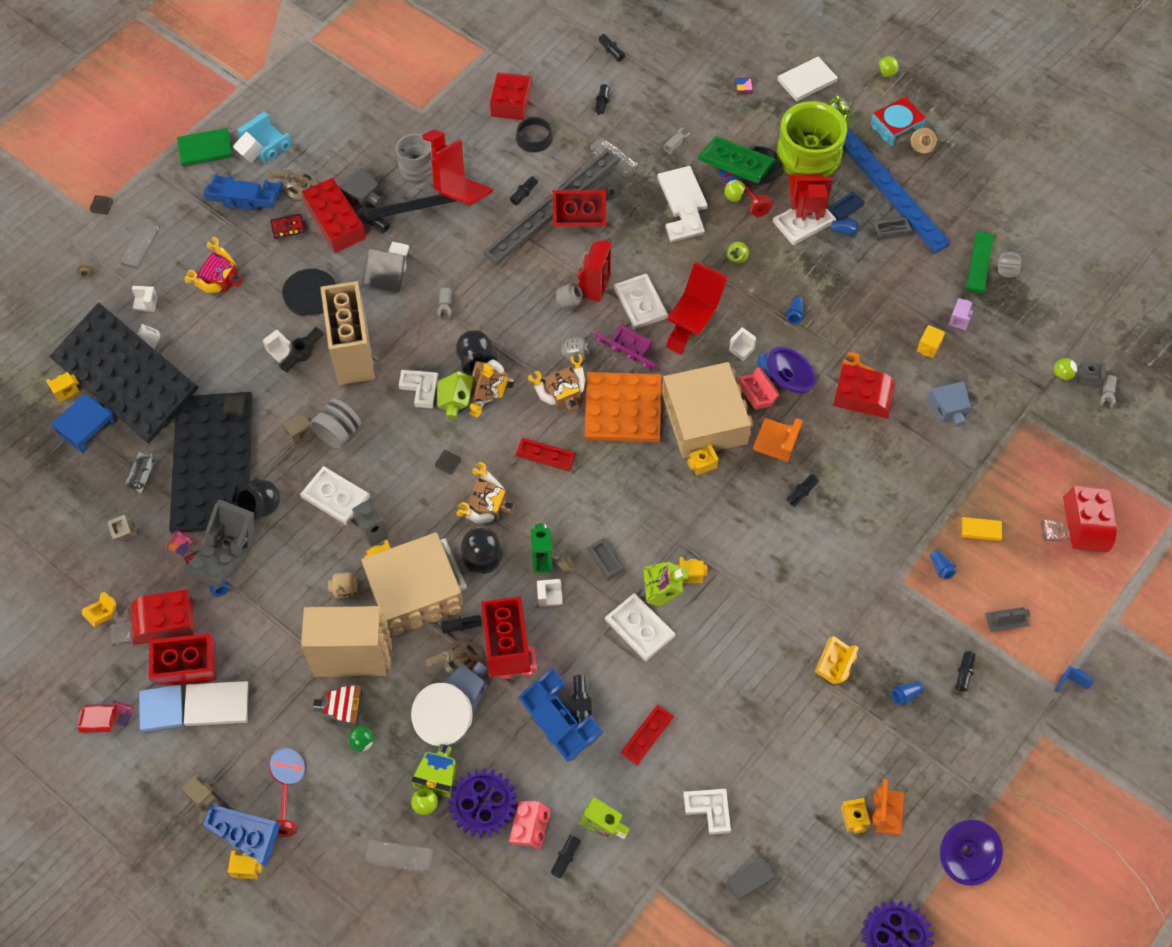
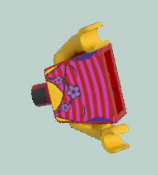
[184,237,243,294]

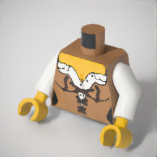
[528,354,585,412]
[469,360,514,417]
[456,462,515,524]

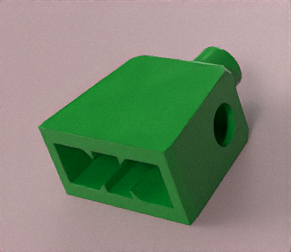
[531,523,553,573]

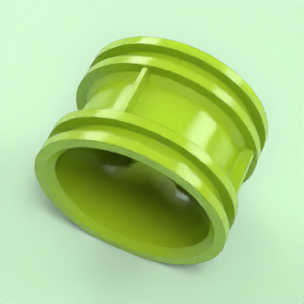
[777,101,847,178]

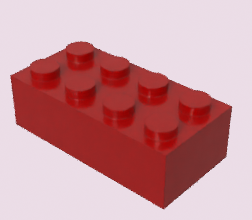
[301,178,366,253]
[481,596,531,677]

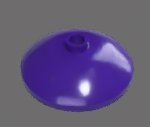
[767,347,816,394]
[940,819,1003,886]

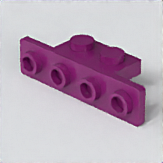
[592,324,659,370]

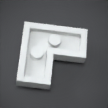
[665,200,705,242]
[399,370,439,408]
[683,789,731,835]

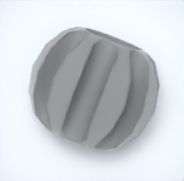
[998,251,1022,278]

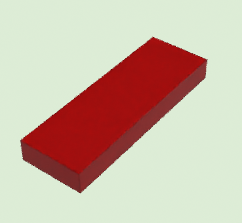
[516,438,576,472]
[621,704,674,766]

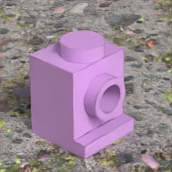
[948,298,973,331]

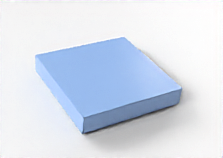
[139,685,183,732]

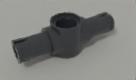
[279,327,324,373]
[570,675,592,724]

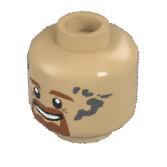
[328,572,358,599]

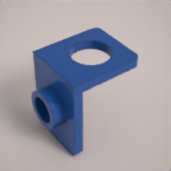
[1054,666,1095,692]

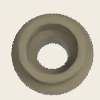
[76,261,94,278]
[557,554,574,573]

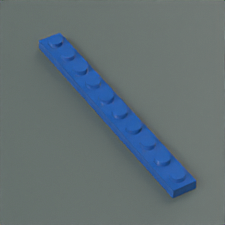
[843,126,950,254]

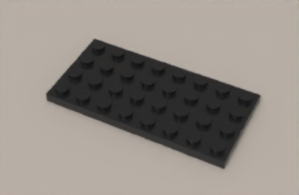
[49,302,199,444]
[169,392,253,533]

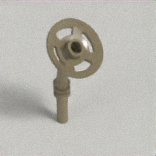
[267,169,318,201]
[426,640,484,675]

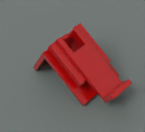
[422,129,493,206]
[789,174,833,221]
[666,262,728,355]

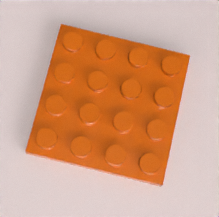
[584,372,661,442]

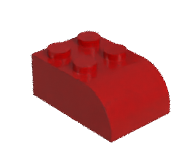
[490,72,532,120]
[553,190,606,226]
[577,240,612,302]
[833,364,896,419]
[1063,486,1117,552]
[131,589,195,645]
[149,633,216,685]

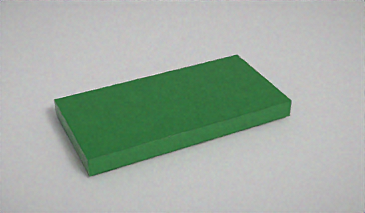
[698,136,775,184]

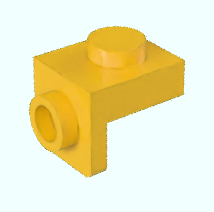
[82,592,116,627]

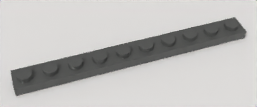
[484,148,620,266]

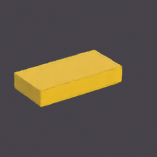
[961,517,1002,541]

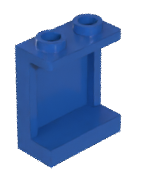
[51,394,115,454]

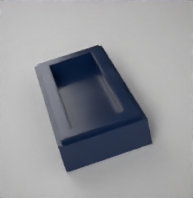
[827,191,865,221]

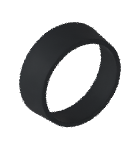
[516,117,553,153]

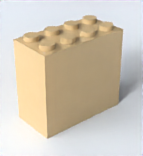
[321,281,375,385]
[662,362,753,459]
[361,532,464,636]
[301,606,392,677]

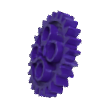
[448,768,518,838]
[861,900,934,947]

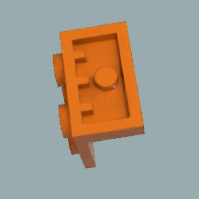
[753,418,803,462]
[871,779,904,836]

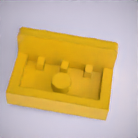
[814,636,859,685]

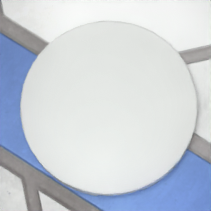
[411,683,472,746]

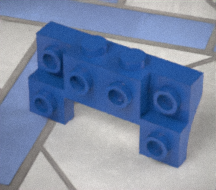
[203,173,283,211]
[518,668,604,762]

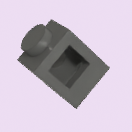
[1075,361,1105,388]

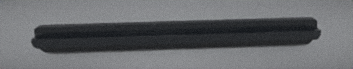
[367,194,457,220]

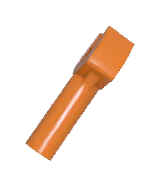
[842,352,875,371]

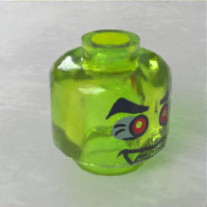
[828,96,851,121]

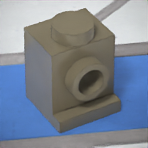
[282,414,314,445]
[107,514,137,542]
[181,773,216,811]

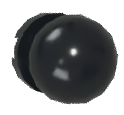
[456,330,497,376]
[229,479,280,521]
[461,526,502,574]

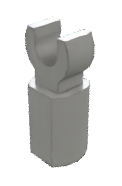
[663,127,691,154]
[437,288,452,319]
[1099,375,1117,408]

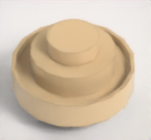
[911,128,937,153]

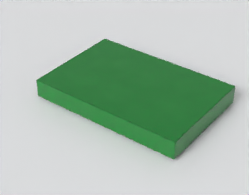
[177,128,233,167]

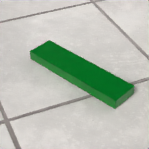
[966,231,994,294]

